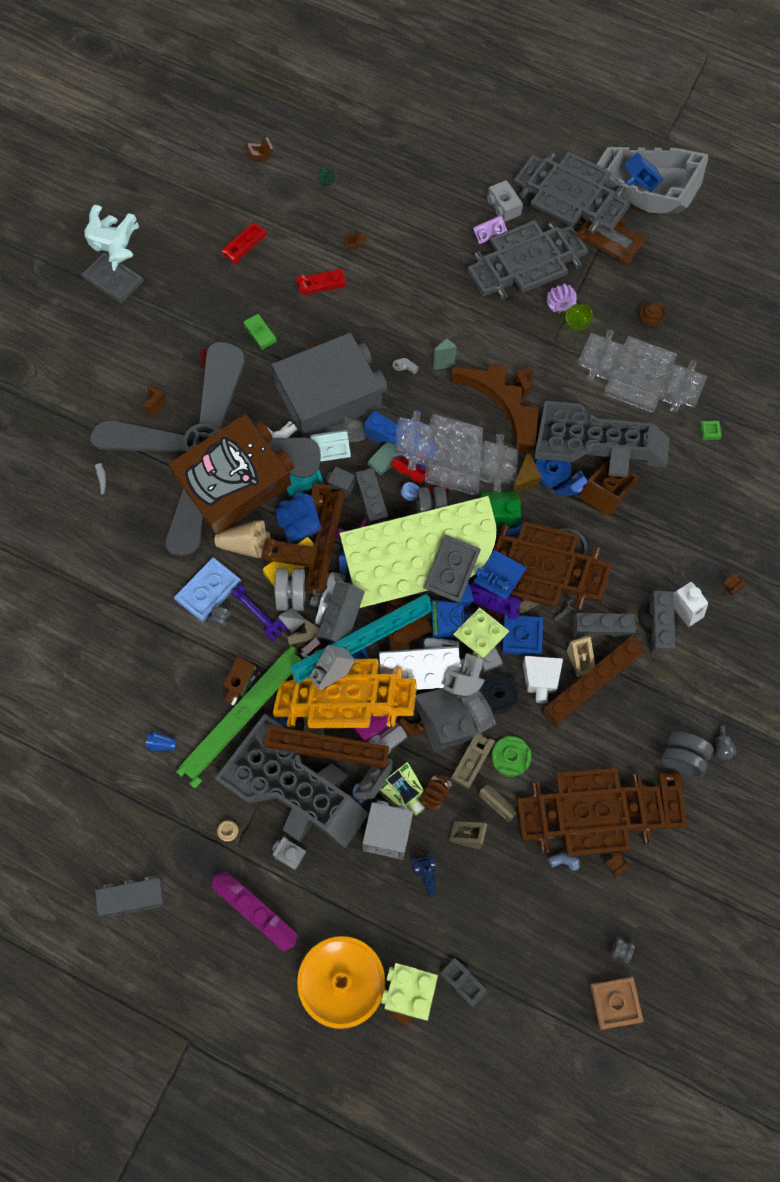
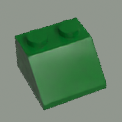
[480,492,521,527]

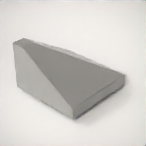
[278,608,305,634]

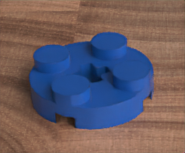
[535,459,571,488]

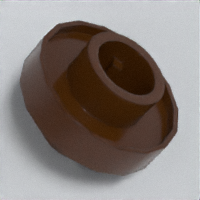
[639,302,665,327]

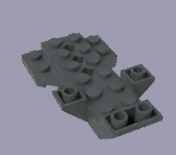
[535,401,670,477]
[215,714,369,848]

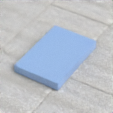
[174,557,242,623]

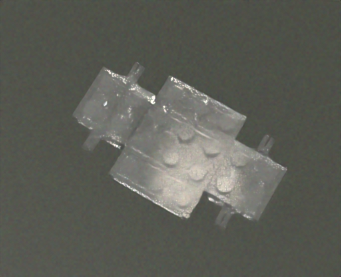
[578,330,707,413]
[394,411,518,495]

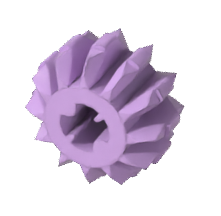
[547,284,577,313]

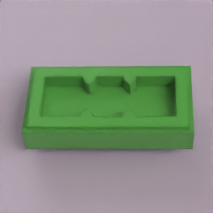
[243,314,277,350]

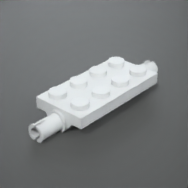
[377,646,464,690]

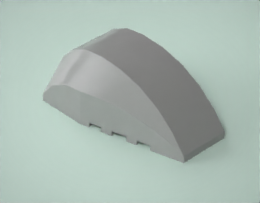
[596,147,708,215]

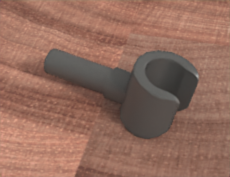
[553,599,577,622]

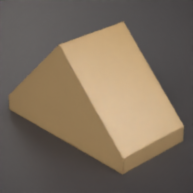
[566,636,595,677]

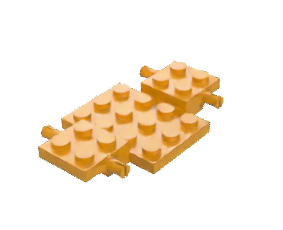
[273,659,417,728]

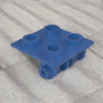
[474,550,527,600]

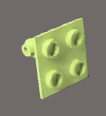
[454,608,509,658]

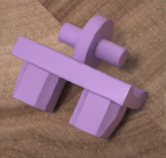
[473,215,507,244]

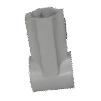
[367,723,407,754]

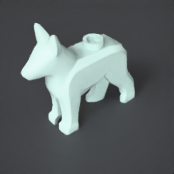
[84,205,139,271]

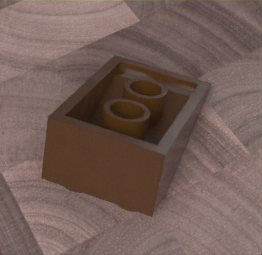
[579,459,640,517]

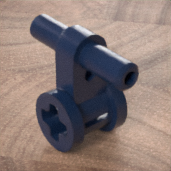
[411,853,436,897]

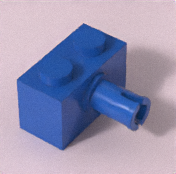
[625,152,663,192]

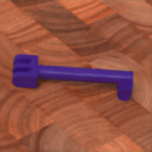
[231,585,288,642]

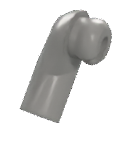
[392,358,419,374]

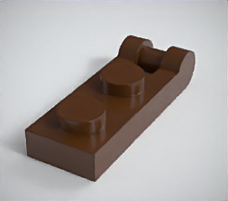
[261,538,318,568]
[657,771,687,829]

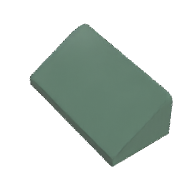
[433,339,457,370]

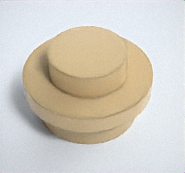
[217,820,238,842]

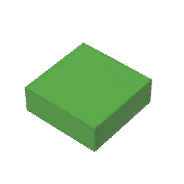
[700,421,722,440]

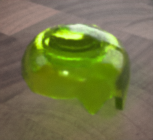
[565,303,593,331]

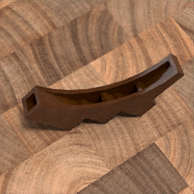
[451,365,539,454]

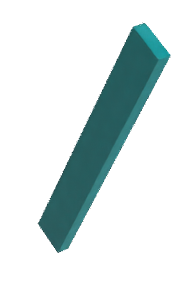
[290,594,432,684]

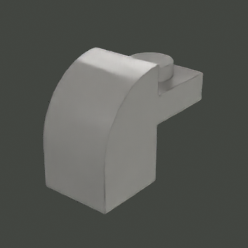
[443,653,485,696]

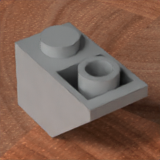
[309,645,355,690]

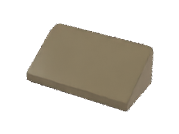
[479,785,518,822]

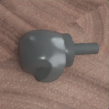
[714,726,737,760]

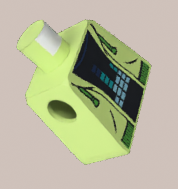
[378,763,425,815]

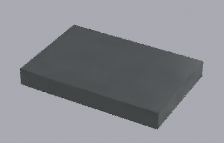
[81,252,144,304]
[423,534,481,603]

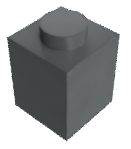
[326,467,356,498]

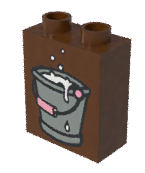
[169,414,295,535]

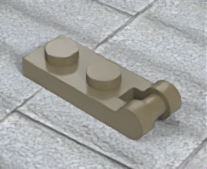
[451,731,495,790]

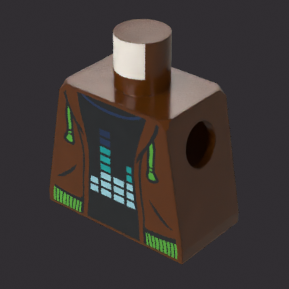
[223,657,261,706]

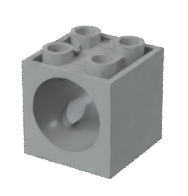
[363,801,413,860]

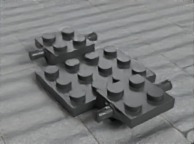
[514,152,630,234]
[467,220,588,300]

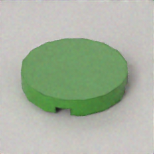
[491,736,531,777]

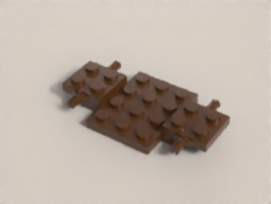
[482,522,612,610]
[517,768,666,857]

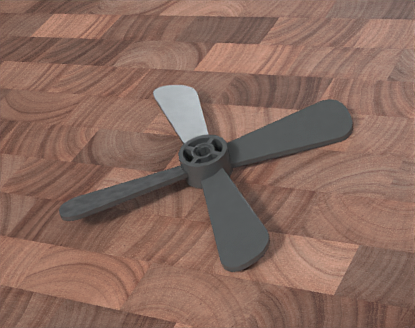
[90,342,321,556]

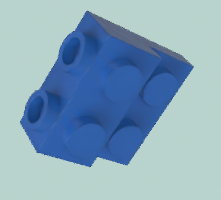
[275,492,322,544]

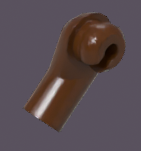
[397,717,426,736]

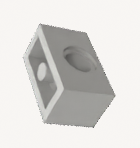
[487,180,523,222]

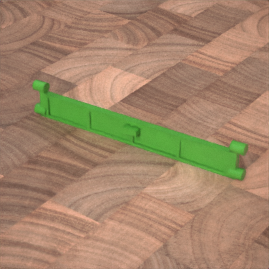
[176,646,307,788]

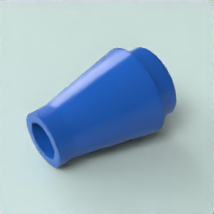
[146,731,177,751]

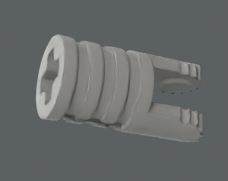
[423,638,459,649]

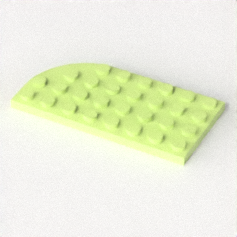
[340,496,496,608]

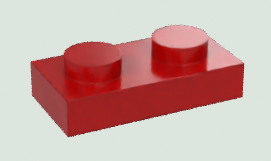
[391,455,431,483]

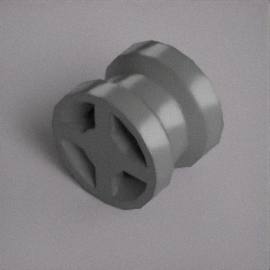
[207,606,231,629]
[611,937,635,964]

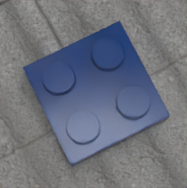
[502,614,543,657]

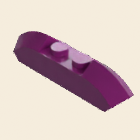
[211,871,297,951]

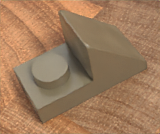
[288,619,320,649]

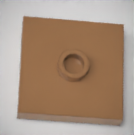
[590,977,644,1030]

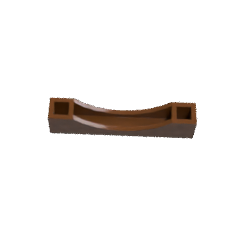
[542,636,645,729]

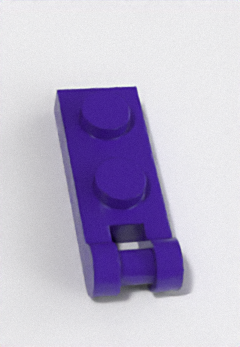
[470,582,521,620]

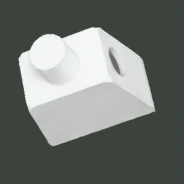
[674,582,708,627]
[523,656,563,704]

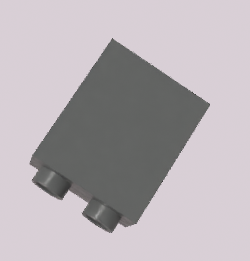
[272,333,387,438]

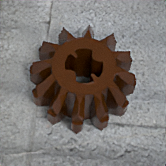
[421,774,452,811]

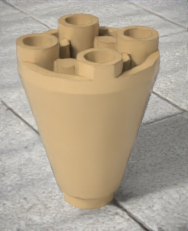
[215,520,270,558]

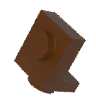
[245,137,273,161]

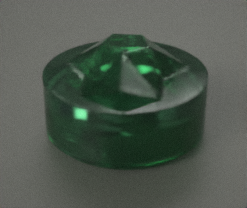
[318,168,335,186]

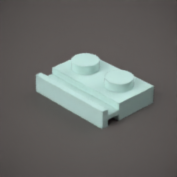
[310,430,351,462]

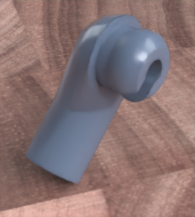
[548,852,580,871]

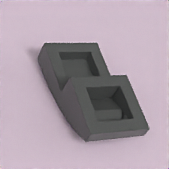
[440,958,488,1008]

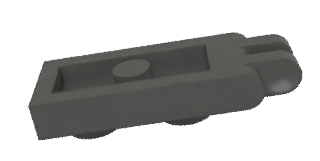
[354,759,393,800]

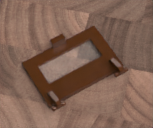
[575,218,646,265]

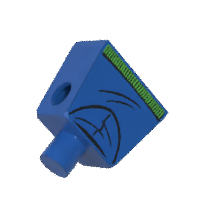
[432,601,474,639]

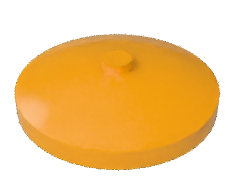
[297,936,385,1029]

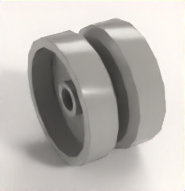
[274,569,305,611]

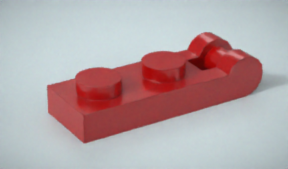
[221,222,267,264]
[296,269,346,295]

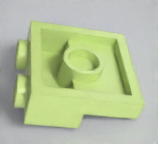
[381,963,438,1021]

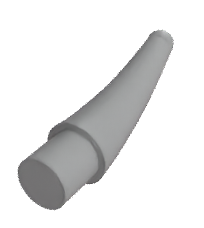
[95,463,106,495]

